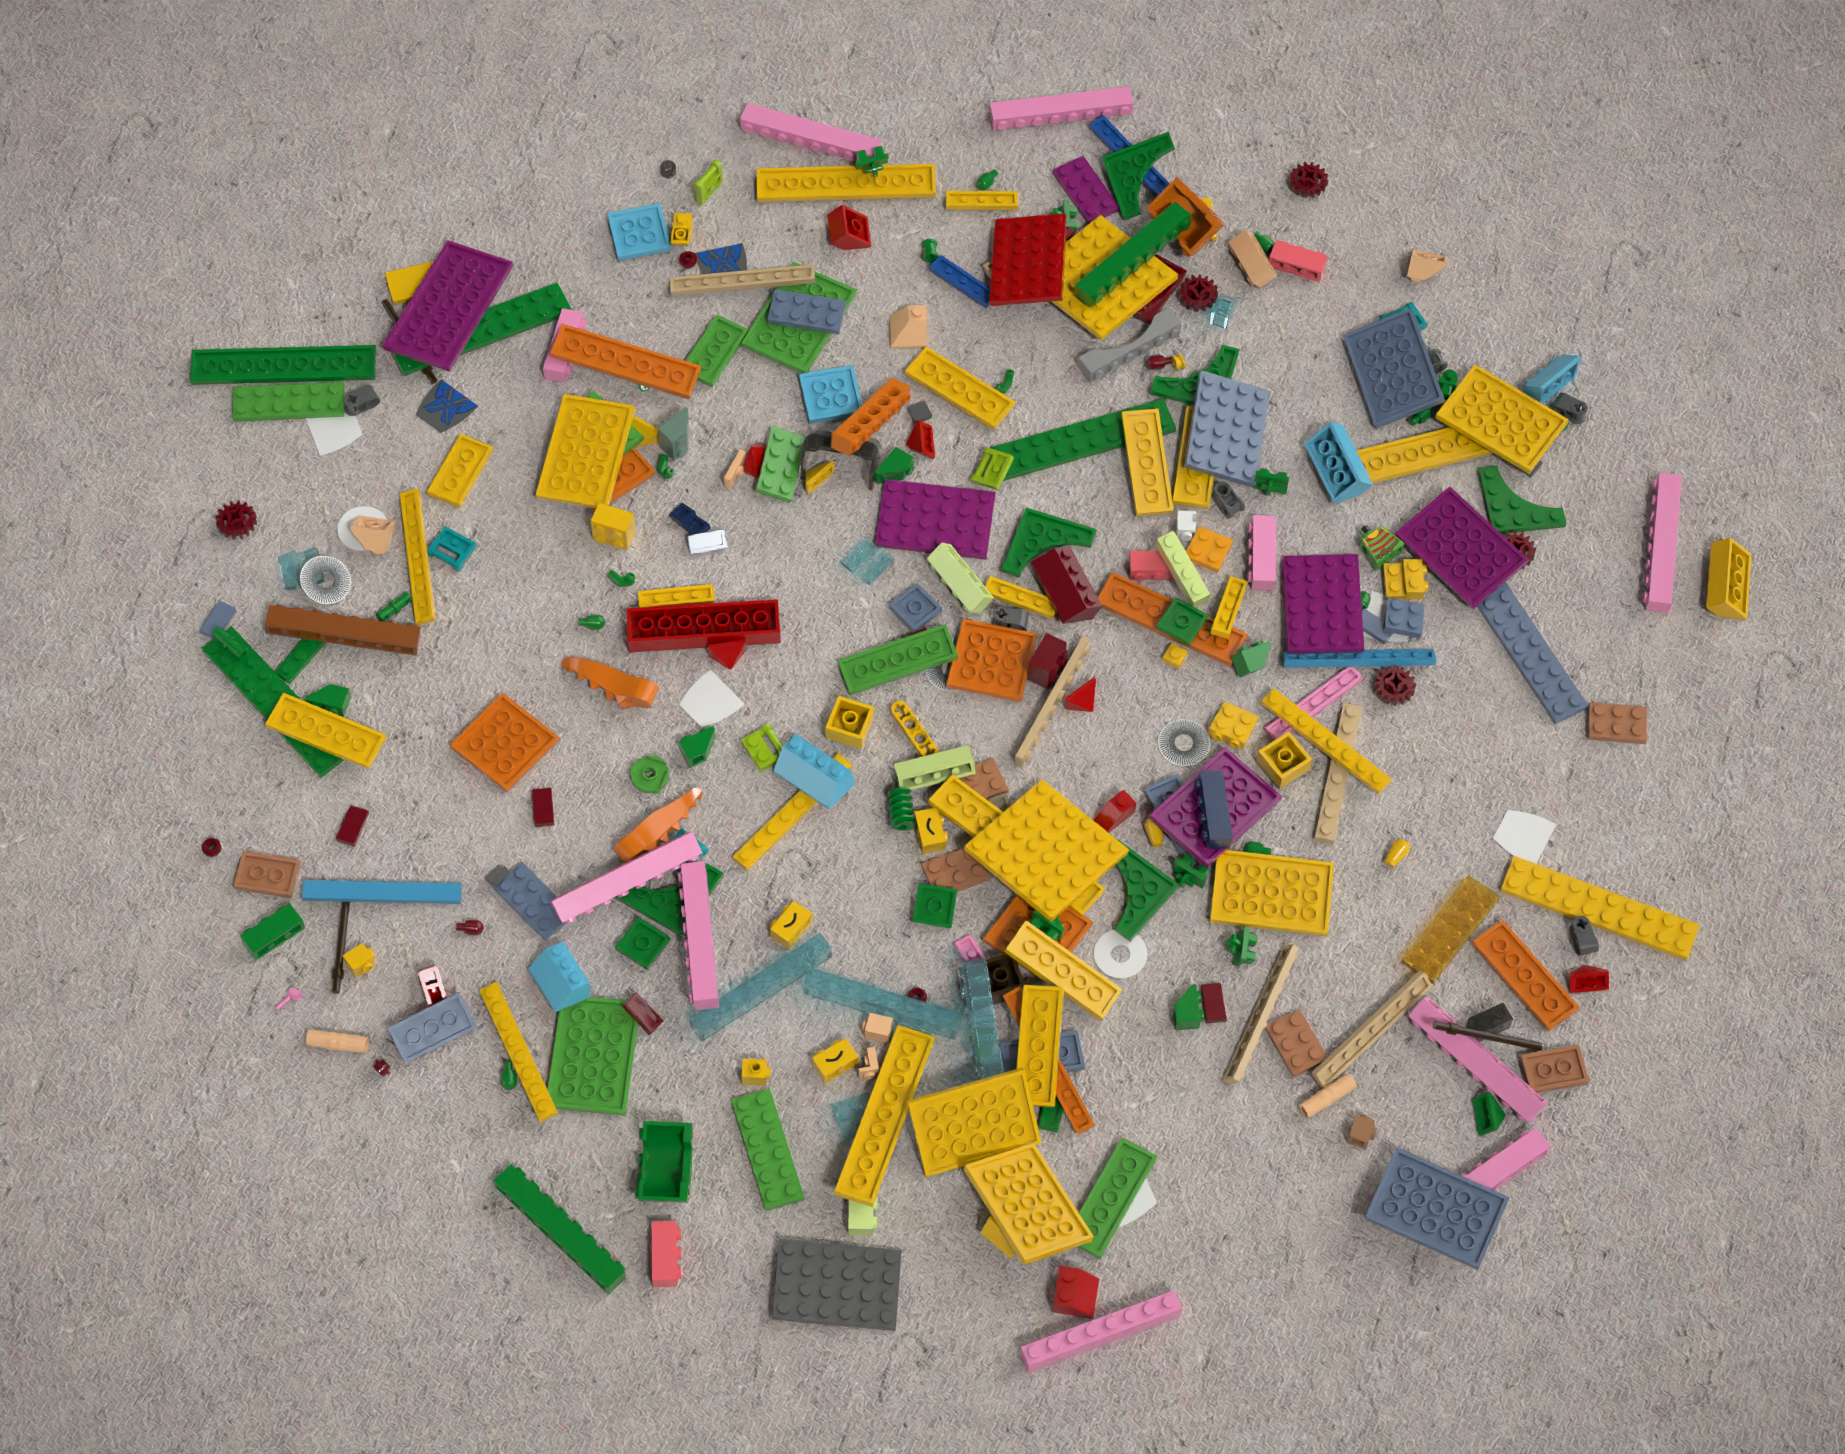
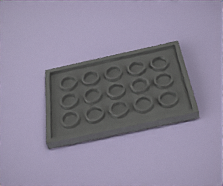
[772,1239,902,1331]

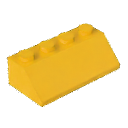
[1706,538,1752,620]

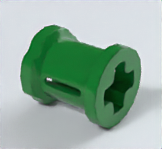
[921,239,939,263]

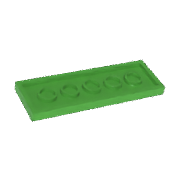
[233,382,345,422]
[838,624,958,695]
[731,1088,805,1211]
[1077,1138,1158,1259]

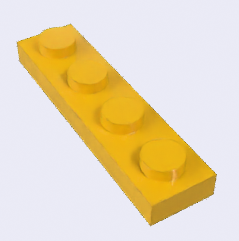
[946,191,1018,210]
[985,576,1056,620]
[1210,576,1248,639]
[638,584,715,608]

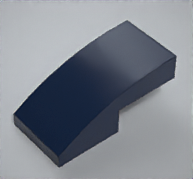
[669,503,711,535]

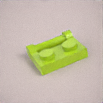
[692,159,723,205]
[970,447,1014,490]
[741,723,783,772]

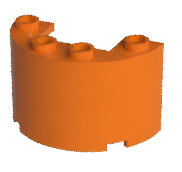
[1147,177,1224,257]

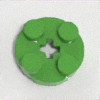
[630,755,669,794]

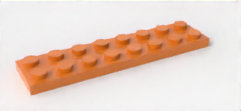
[550,324,701,399]
[1098,572,1248,667]

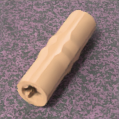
[306,1029,369,1054]
[1299,1074,1357,1119]

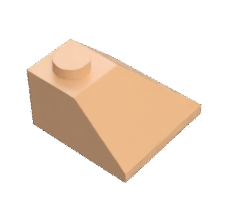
[1407,249,1448,282]
[890,305,927,348]
[350,515,396,554]

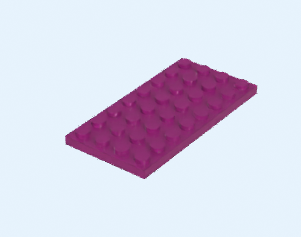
[383,240,513,372]

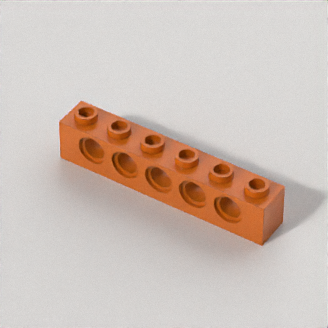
[831,378,911,456]

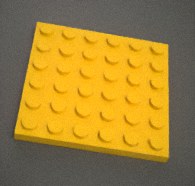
[1052,215,1178,341]
[964,779,1129,922]

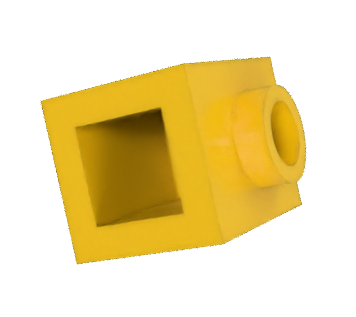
[343,943,376,978]
[742,1058,771,1086]

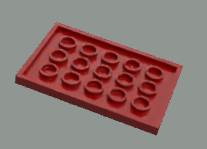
[990,213,1067,306]

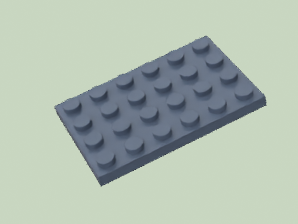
[1343,308,1445,429]
[1184,370,1270,487]
[1364,1147,1510,1270]

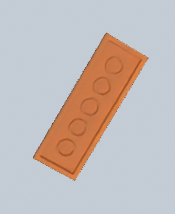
[1472,920,1580,1032]

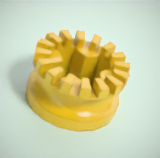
[1171,353,1186,371]

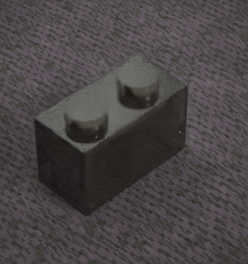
[1466,1002,1513,1042]

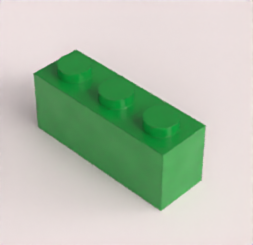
[240,903,305,961]

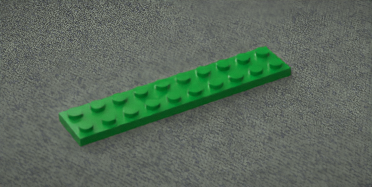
[392,282,572,376]
[190,345,376,385]
[990,398,1176,481]
[201,626,344,778]

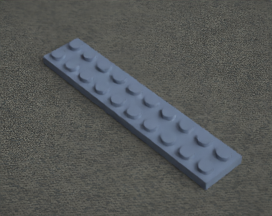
[1477,582,1589,724]

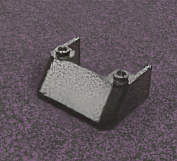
[799,430,881,491]

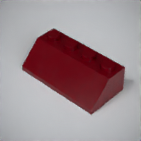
[1030,546,1102,624]

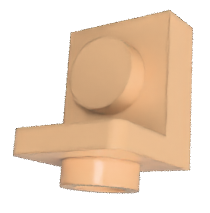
[858,1047,879,1080]

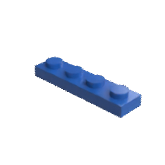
[929,255,990,308]

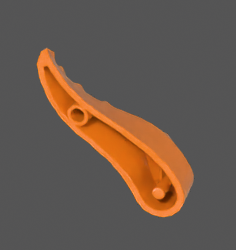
[562,657,659,709]
[614,787,702,863]

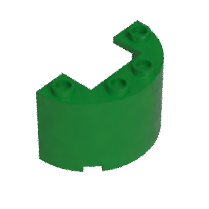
[635,1121,693,1203]

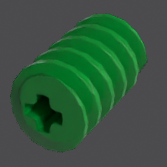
[888,787,915,831]

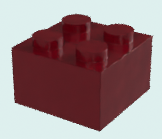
[1028,633,1068,690]

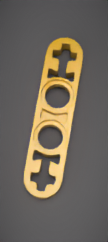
[891,701,939,757]

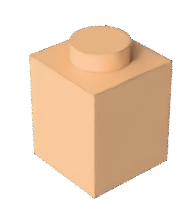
[862,1013,893,1043]

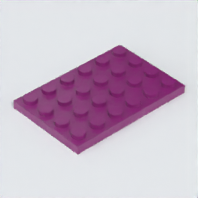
[875,479,996,560]
[1395,486,1528,610]
[1283,554,1364,654]
[1149,747,1283,869]

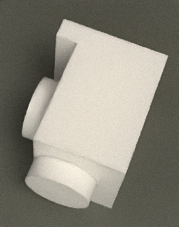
[1176,510,1196,541]

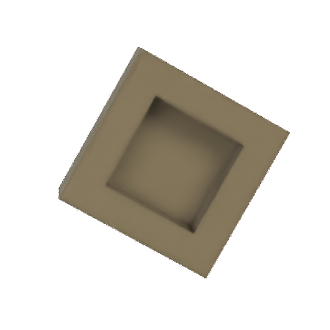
[988,792,1011,812]

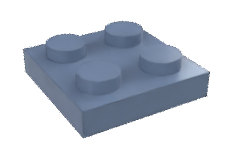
[889,583,942,633]
[1383,598,1425,638]

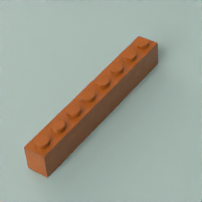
[265,604,421,656]

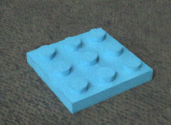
[607,203,671,261]
[799,365,862,424]

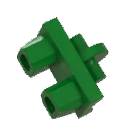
[856,146,889,177]
[1049,199,1078,232]
[1438,369,1458,401]
[1253,468,1290,496]
[1173,854,1209,889]
[1030,910,1065,942]
[1225,926,1258,966]

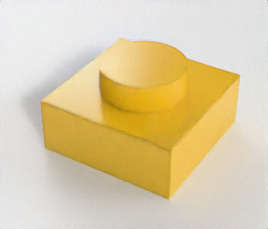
[1162,643,1188,669]

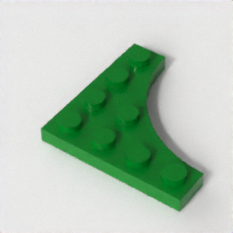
[1102,131,1175,221]
[1150,345,1240,406]
[1478,466,1567,534]
[1002,507,1097,578]
[1115,839,1179,942]
[615,864,724,936]

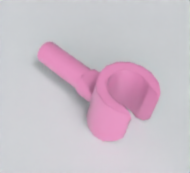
[275,988,303,1010]

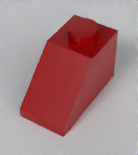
[1093,789,1136,833]

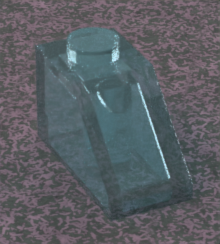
[1210,293,1239,329]

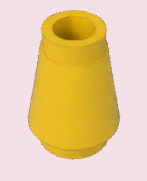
[1144,819,1163,847]
[1384,838,1411,868]

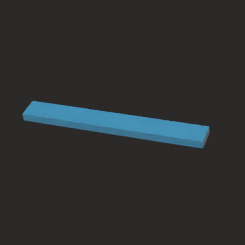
[1282,649,1436,668]
[302,880,461,904]

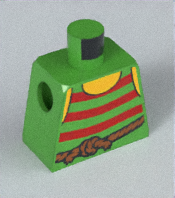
[1359,525,1404,571]

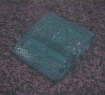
[841,536,895,585]
[278,547,325,590]
[831,1092,871,1142]

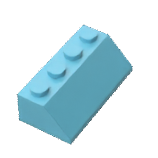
[1304,422,1373,504]
[774,734,855,809]

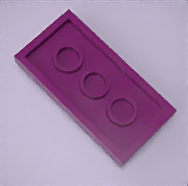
[1052,155,1119,224]

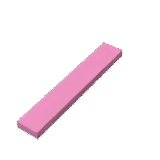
[1264,667,1363,740]

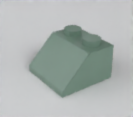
[658,407,690,461]

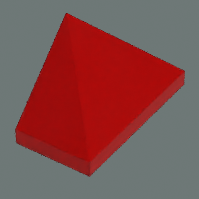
[905,420,935,459]
[743,442,766,479]
[707,638,746,670]
[1064,677,1096,712]
[1569,965,1609,994]

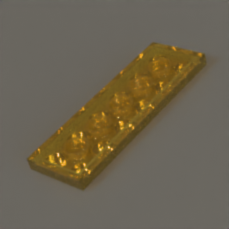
[1401,875,1501,985]

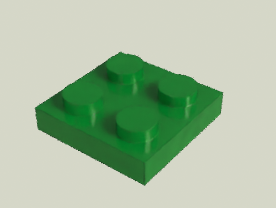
[1156,597,1209,646]
[913,883,958,929]
[615,917,671,970]

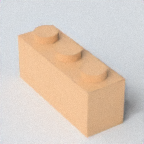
[1229,229,1278,288]

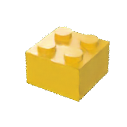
[591,503,636,550]
[825,696,875,750]
[1256,731,1313,789]

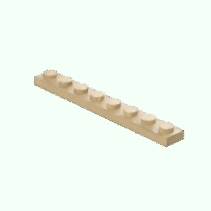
[670,264,815,296]
[1015,635,1091,767]
[1314,703,1363,844]
[1222,944,1299,1085]
[1312,970,1433,1089]

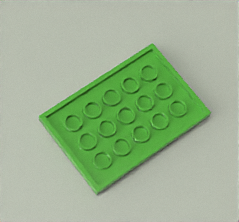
[742,262,857,373]
[548,997,639,1116]

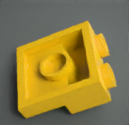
[1383,559,1428,600]
[1208,701,1259,750]

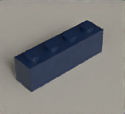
[1194,771,1233,849]

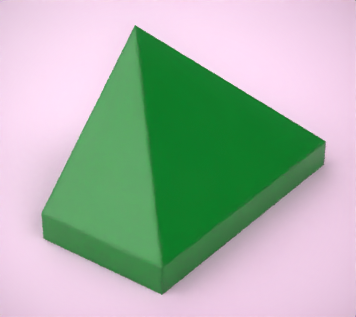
[1472,1092,1506,1136]

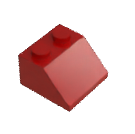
[827,205,872,250]
[1053,1266,1099,1319]

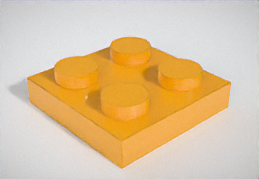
[1186,526,1234,573]

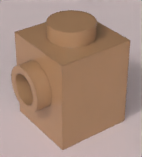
[1347,1115,1377,1149]

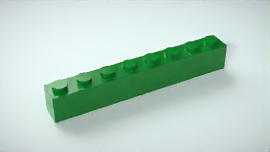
[1075,202,1191,308]
[493,1164,626,1295]

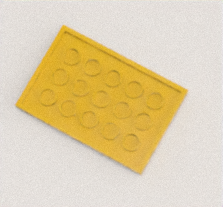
[1435,364,1569,474]
[536,394,636,508]
[1210,850,1334,936]
[907,1067,1042,1177]
[964,1143,1094,1265]

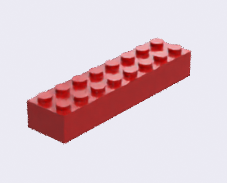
[626,599,781,653]

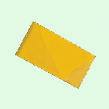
[631,415,659,448]
[806,461,835,495]

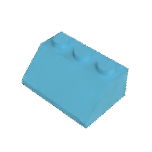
[1523,354,1581,404]
[528,941,590,1012]

